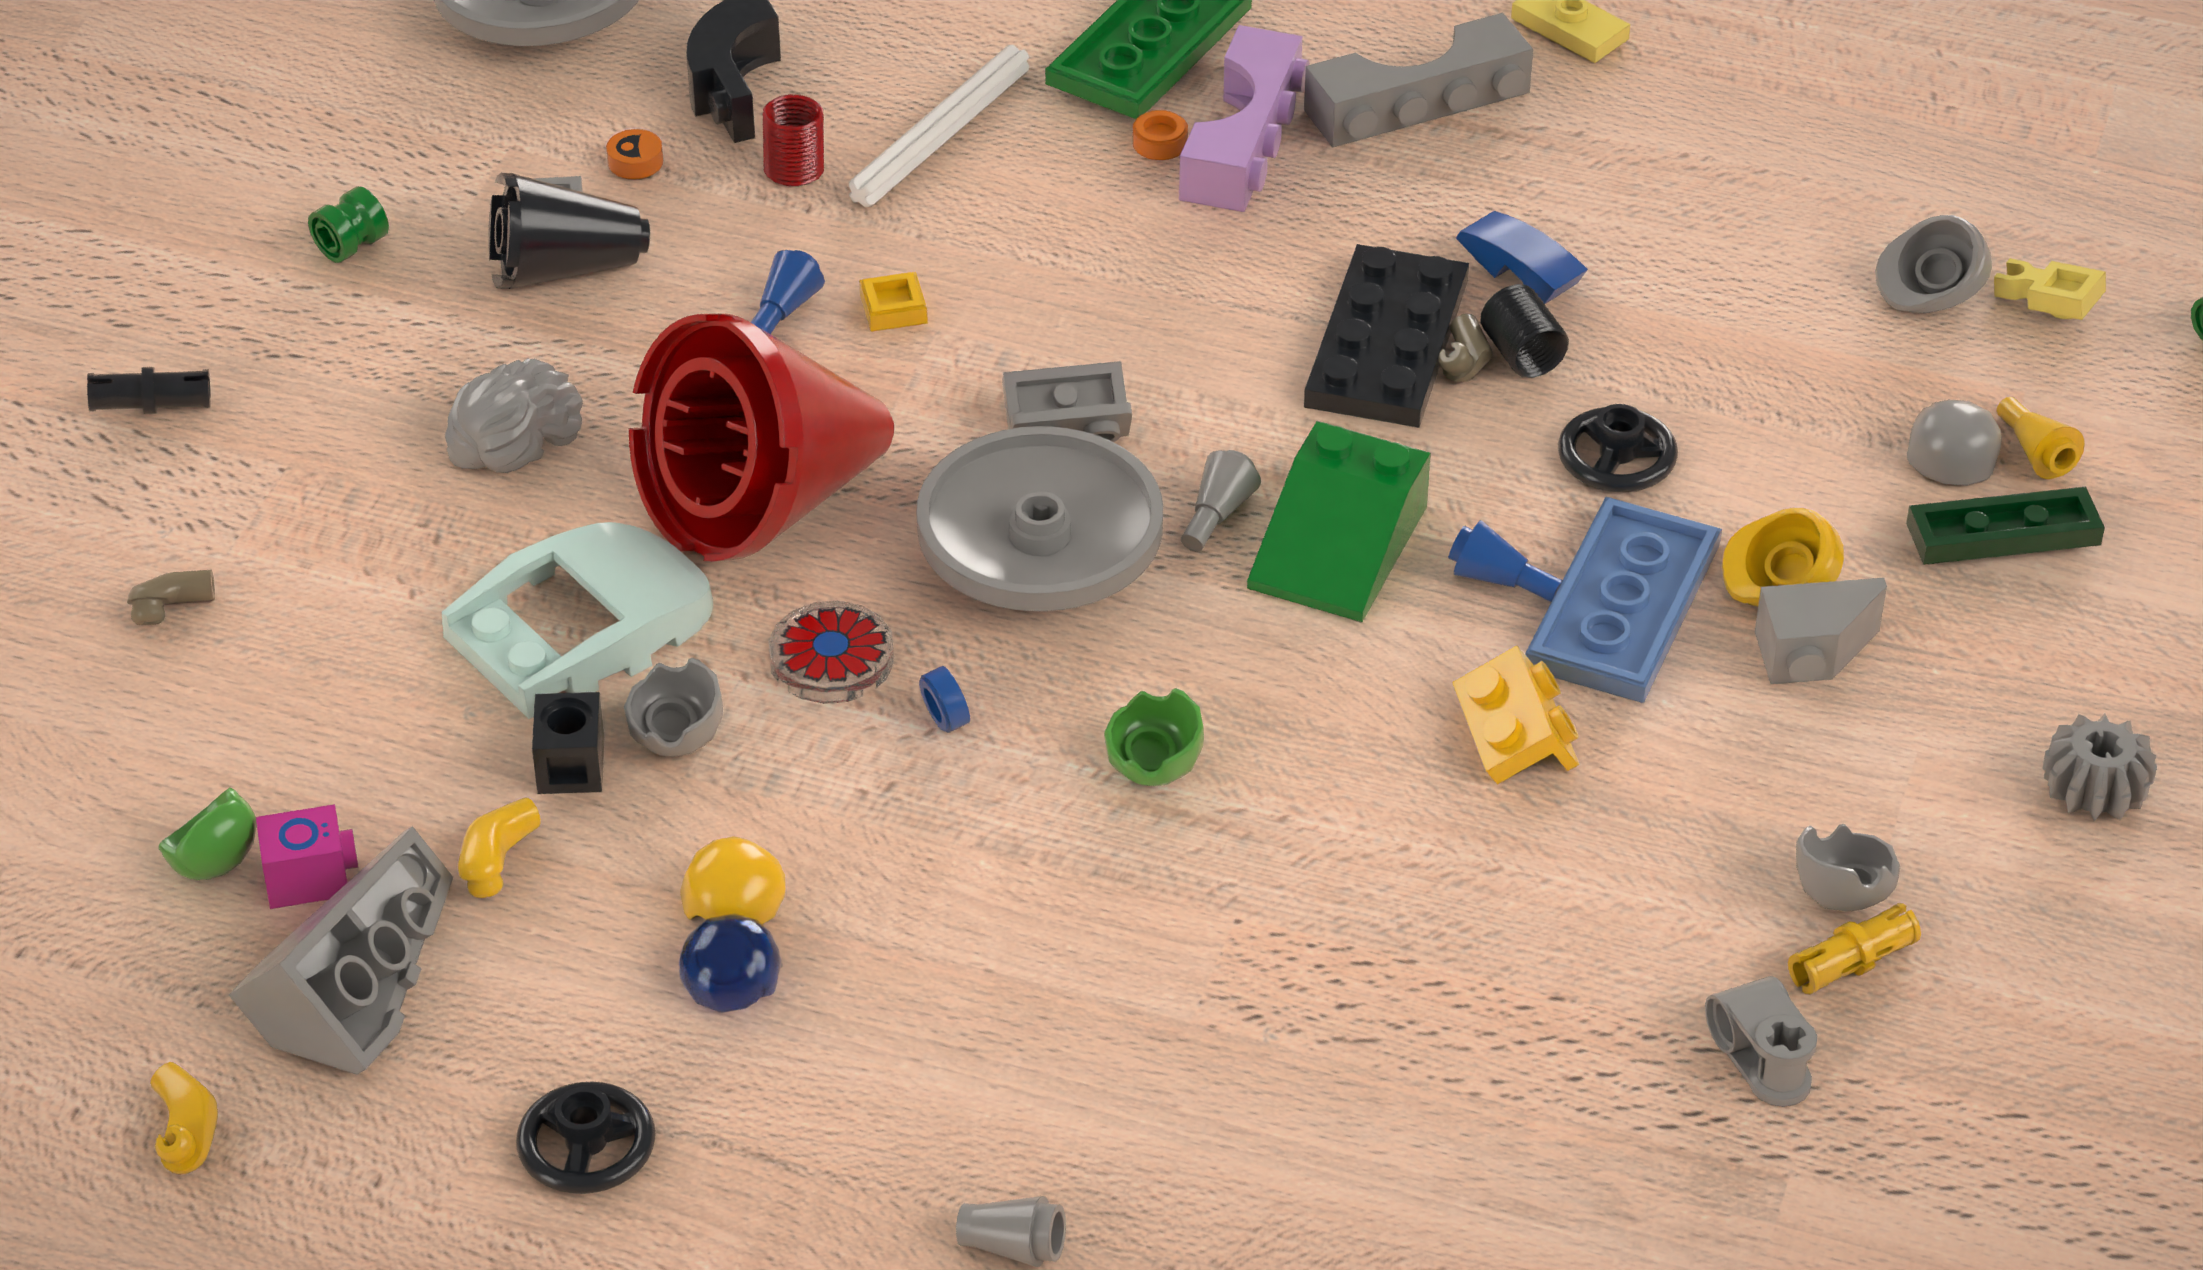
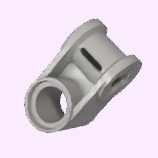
[1705,976,1817,1107]

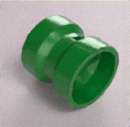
[308,186,389,263]

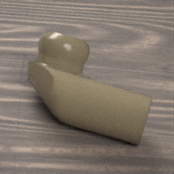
[1438,314,1493,382]
[127,570,215,625]

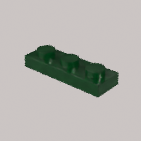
[1906,486,2105,565]

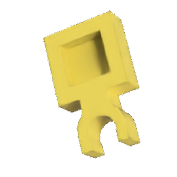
[1994,258,2106,320]

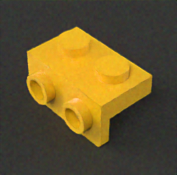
[1452,645,1579,785]

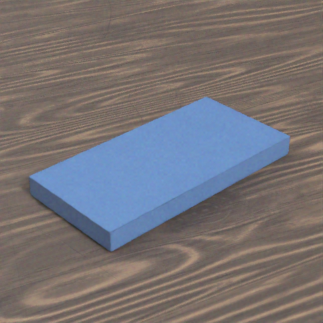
[1525,497,1722,703]

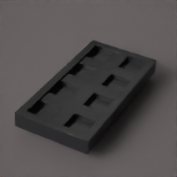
[1304,244,1469,428]

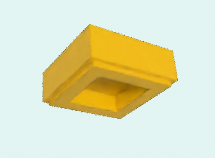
[859,272,928,332]

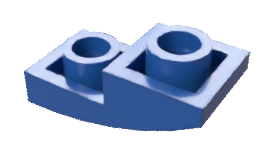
[1456,211,1588,304]

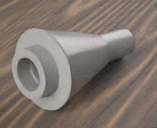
[1181,450,1261,552]

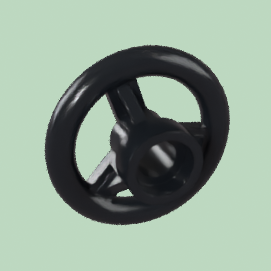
[1558,404,1678,492]
[516,1081,655,1194]

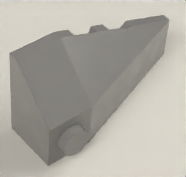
[229,826,453,1074]

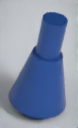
[751,250,825,334]
[1448,520,1563,602]

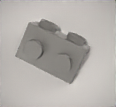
[1002,361,1132,442]

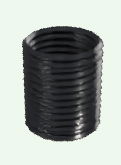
[1480,284,1569,378]

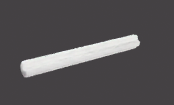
[849,45,1029,207]

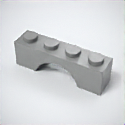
[1304,13,1533,148]

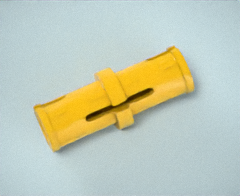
[1788,903,1921,995]

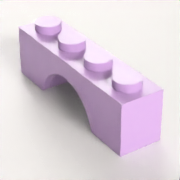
[1179,25,1310,212]

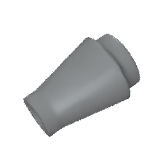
[956,1196,1066,1267]

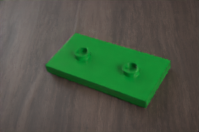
[1045,0,1252,119]

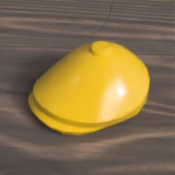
[1722,507,1844,607]

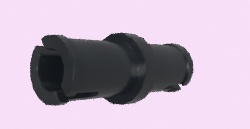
[87,367,211,414]

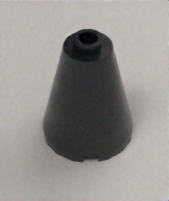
[489,173,650,289]

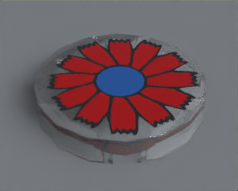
[768,601,894,704]

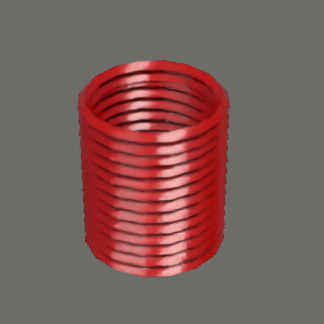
[762,94,824,186]

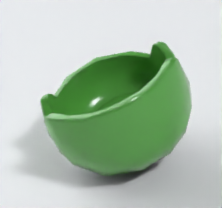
[1104,688,1204,786]
[158,788,257,880]

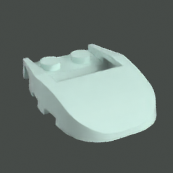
[442,522,713,719]

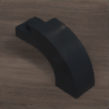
[686,0,781,143]

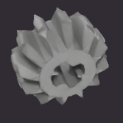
[2043,713,2157,821]

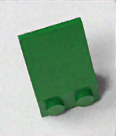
[1247,421,1431,622]

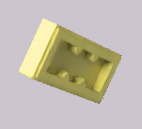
[1511,0,1630,63]

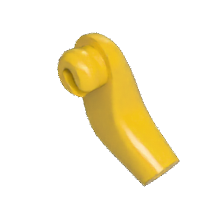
[458,797,541,898]
[150,1062,218,1174]

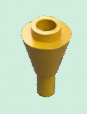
[1996,397,2085,479]

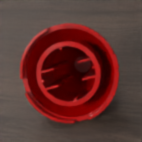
[629,313,894,562]

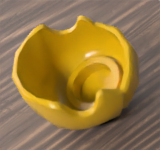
[680,836,786,934]

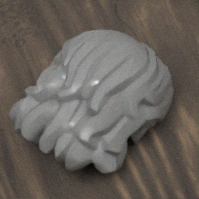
[445,358,583,473]

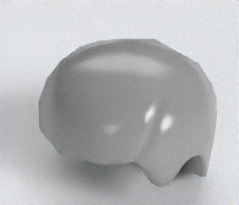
[1907,399,2002,485]
[624,658,723,757]
[1796,824,1900,912]

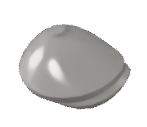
[1875,215,1992,313]

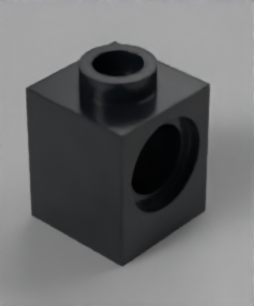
[532,692,604,794]

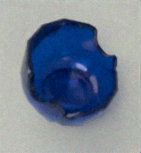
[679,913,783,1013]

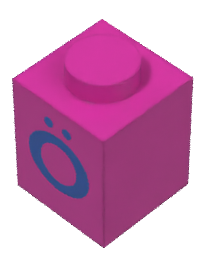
[256,804,359,909]

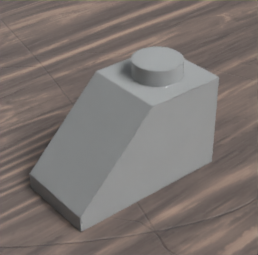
[1755,578,1887,684]

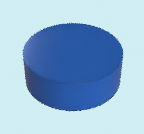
[919,666,970,733]

